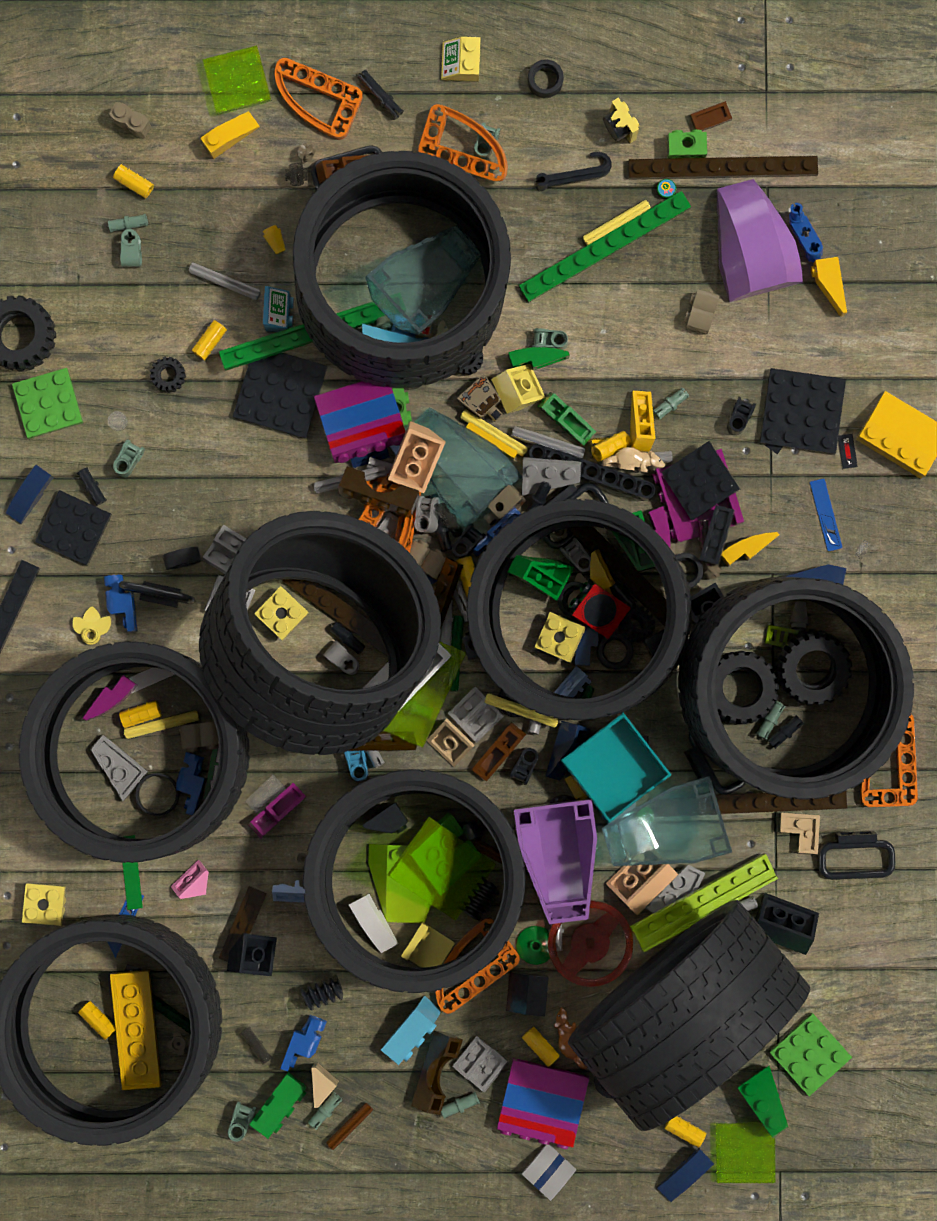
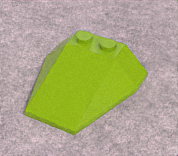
[368,844,436,923]

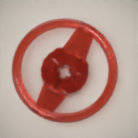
[548,900,634,987]

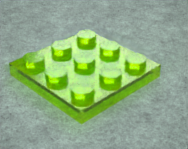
[202,45,272,115]
[716,1123,776,1183]

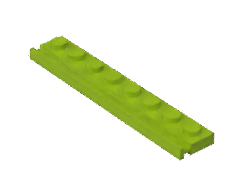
[630,853,778,952]

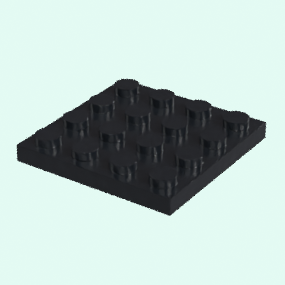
[233,353,328,439]
[760,368,846,455]

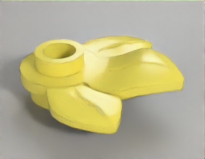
[73,607,111,645]

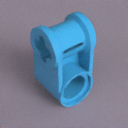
[345,751,368,782]

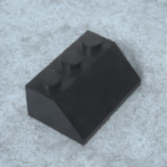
[755,893,819,955]

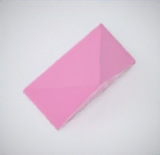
[171,860,209,899]

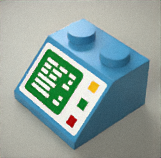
[263,286,294,332]

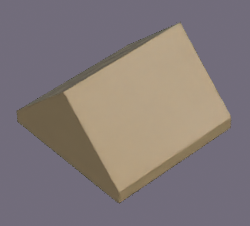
[426,719,475,767]
[312,1063,339,1108]

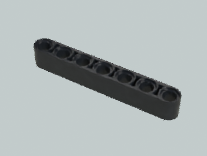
[529,444,655,501]

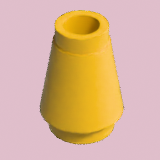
[263,225,286,255]

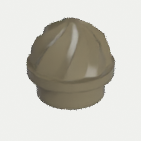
[703,563,723,579]

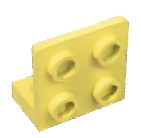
[401,922,454,967]

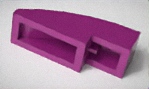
[647,506,671,547]
[83,675,138,721]
[248,783,306,839]

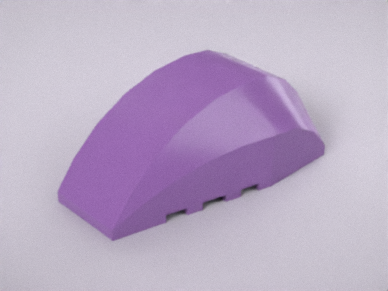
[717,179,803,302]
[514,799,597,924]

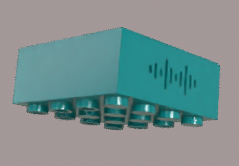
[560,713,671,823]

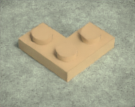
[779,813,820,854]

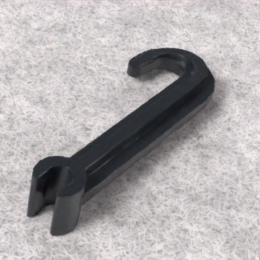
[536,152,612,191]

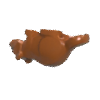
[554,1007,587,1069]

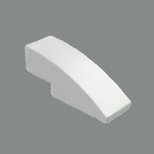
[349,894,398,953]

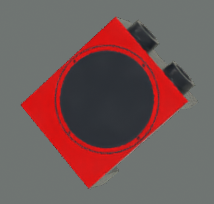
[568,579,631,639]

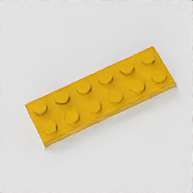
[110,970,162,1090]

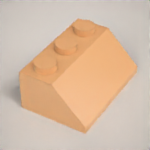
[388,421,446,493]
[606,843,678,915]

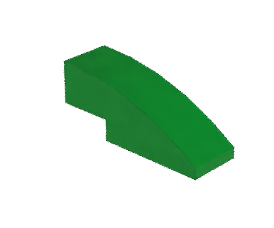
[508,347,570,371]
[537,392,596,446]

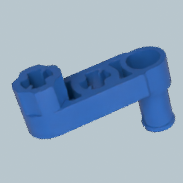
[789,203,823,262]

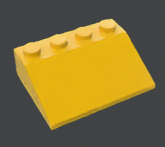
[855,391,937,479]

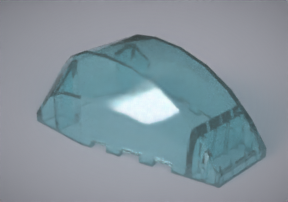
[365,225,482,335]
[405,407,522,528]
[602,776,732,866]

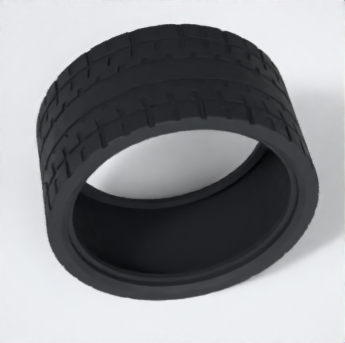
[293,151,511,388]
[467,499,692,720]
[199,511,441,755]
[678,577,914,800]
[19,641,250,863]
[303,769,525,993]
[568,900,810,1131]
[0,914,222,1146]

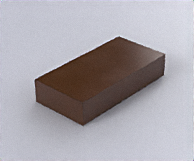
[690,101,732,131]

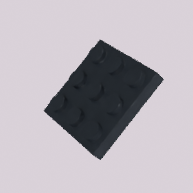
[661,441,741,521]
[35,490,112,566]

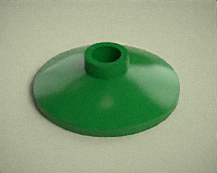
[516,926,554,965]

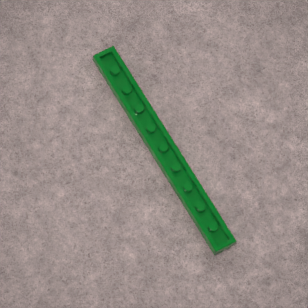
[519,191,691,303]
[219,293,406,371]

